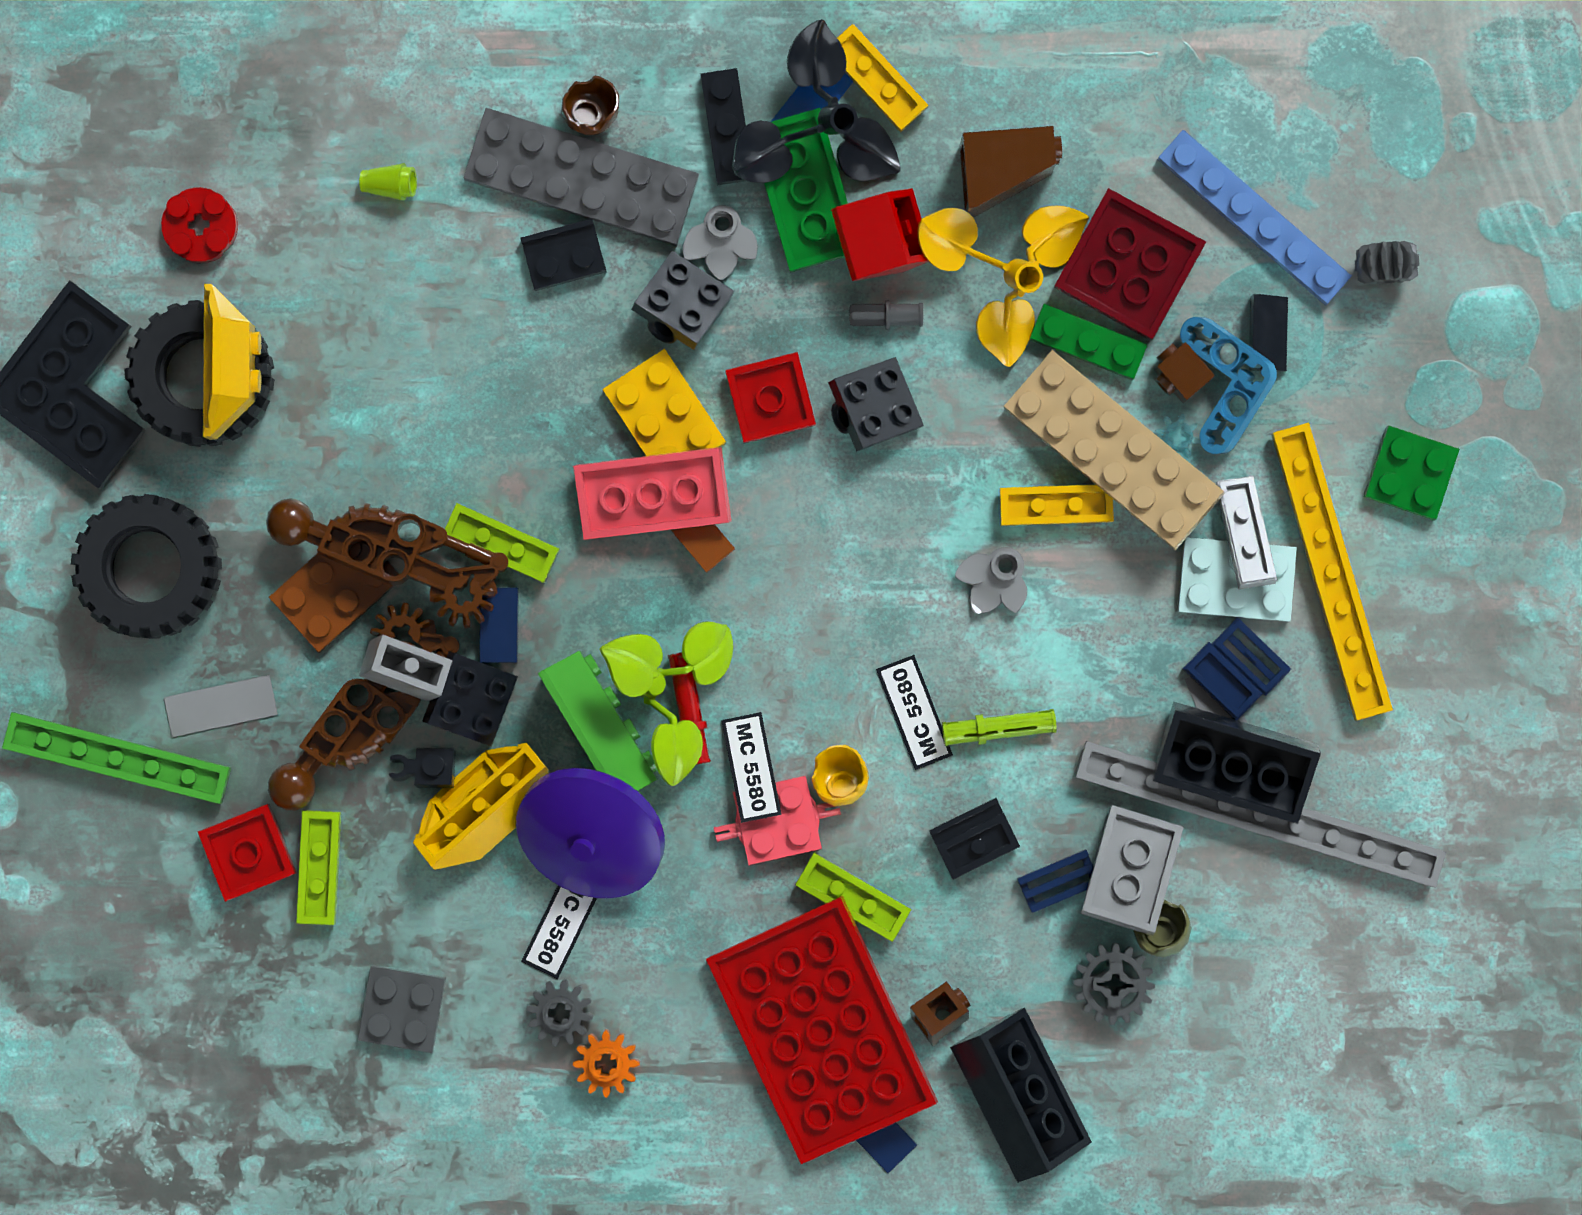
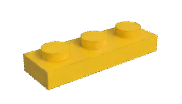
[837,24,929,132]
[999,485,1114,526]

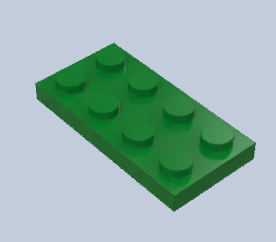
[764,108,848,273]

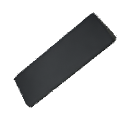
[1249,294,1288,372]

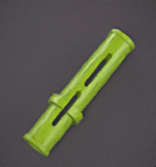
[942,709,1057,746]

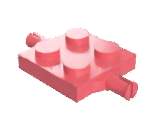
[714,776,841,866]

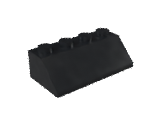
[1153,701,1321,824]
[950,1007,1092,1183]

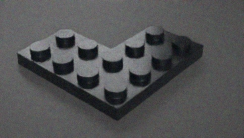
[0,280,146,490]

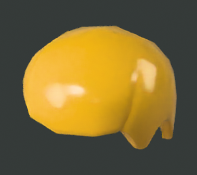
[811,745,869,806]

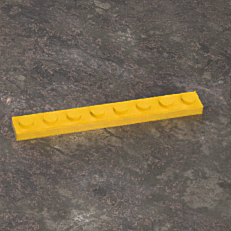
[1271,422,1393,721]

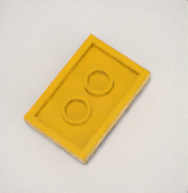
[602,348,726,456]

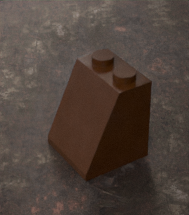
[959,126,1062,218]

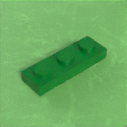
[1030,304,1148,381]

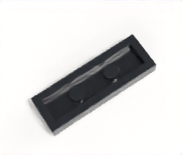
[700,68,746,186]

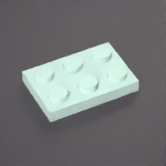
[1177,537,1297,622]

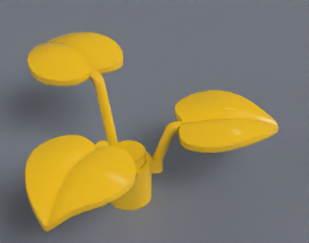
[917,205,1089,367]

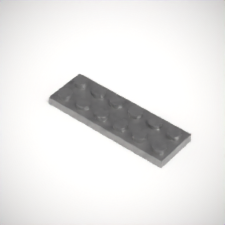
[463,108,699,246]

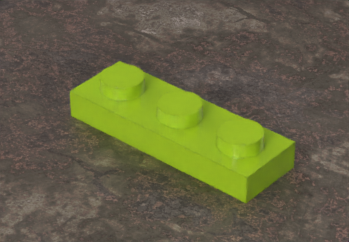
[445,503,560,583]
[296,810,341,925]
[795,853,912,942]

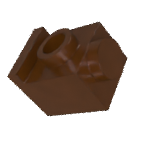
[910,981,971,1046]

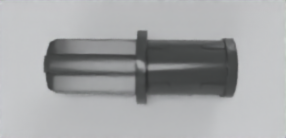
[849,300,923,330]

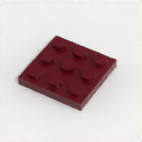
[1054,188,1206,341]

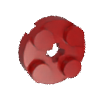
[161,187,238,263]

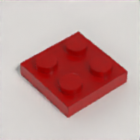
[725,352,816,444]
[198,804,297,902]

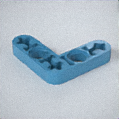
[1180,317,1277,454]

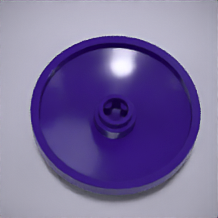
[516,768,665,898]

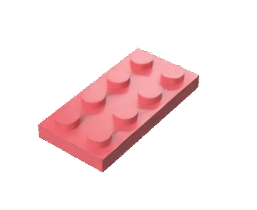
[573,447,732,540]

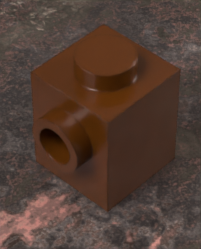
[1154,342,1215,403]

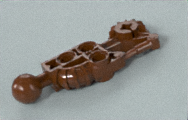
[266,498,509,629]
[268,603,460,811]

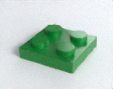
[1363,425,1460,520]

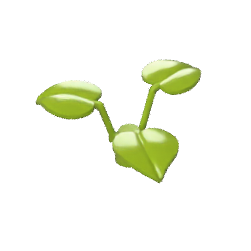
[599,621,733,786]

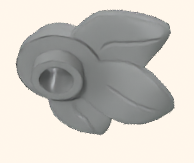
[683,205,758,280]
[955,547,1027,614]

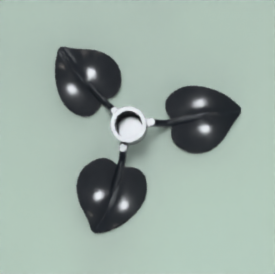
[732,19,901,183]

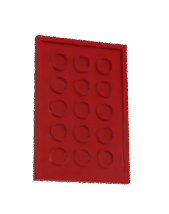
[706,896,938,1164]

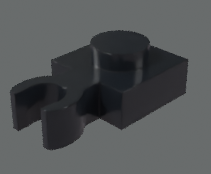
[389,748,456,788]

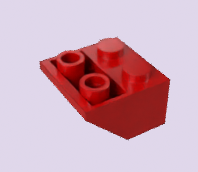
[831,188,929,281]

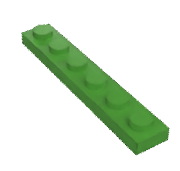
[2,712,231,804]

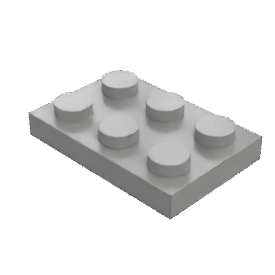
[1080,805,1184,936]

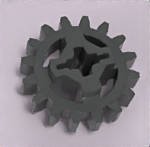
[1072,943,1155,1025]

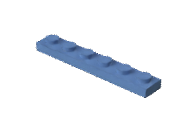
[1157,130,1352,305]

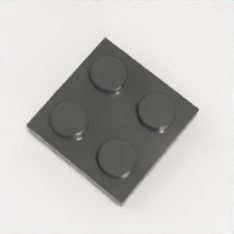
[358,965,446,1053]

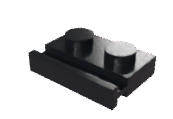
[520,218,607,291]
[928,797,1020,880]

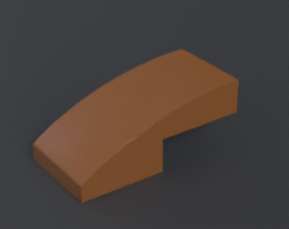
[671,524,735,573]

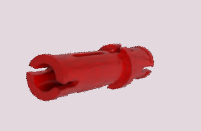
[667,652,711,765]

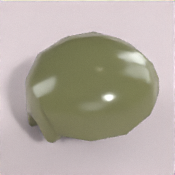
[1133,900,1192,958]

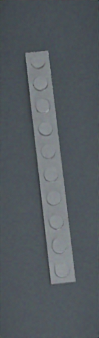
[1075,741,1446,888]

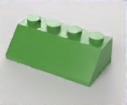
[538,651,658,791]

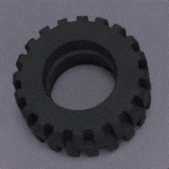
[124,300,275,447]
[71,494,222,639]

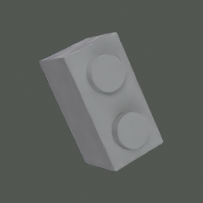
[359,634,452,702]

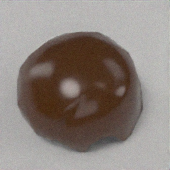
[562,75,619,135]

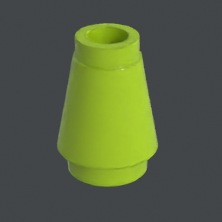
[359,163,417,201]

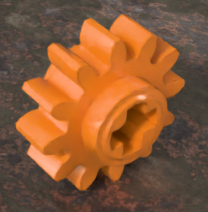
[573,1029,640,1098]

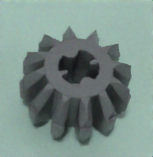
[1355,241,1420,285]

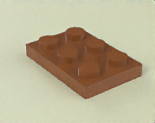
[269,543,399,653]

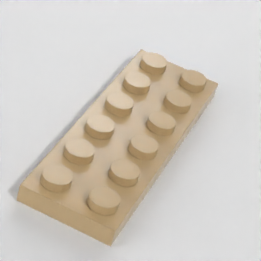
[1004,350,1225,551]

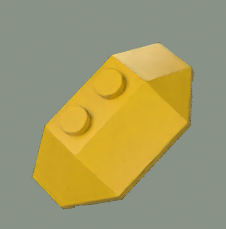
[203,284,261,440]
[413,743,549,870]

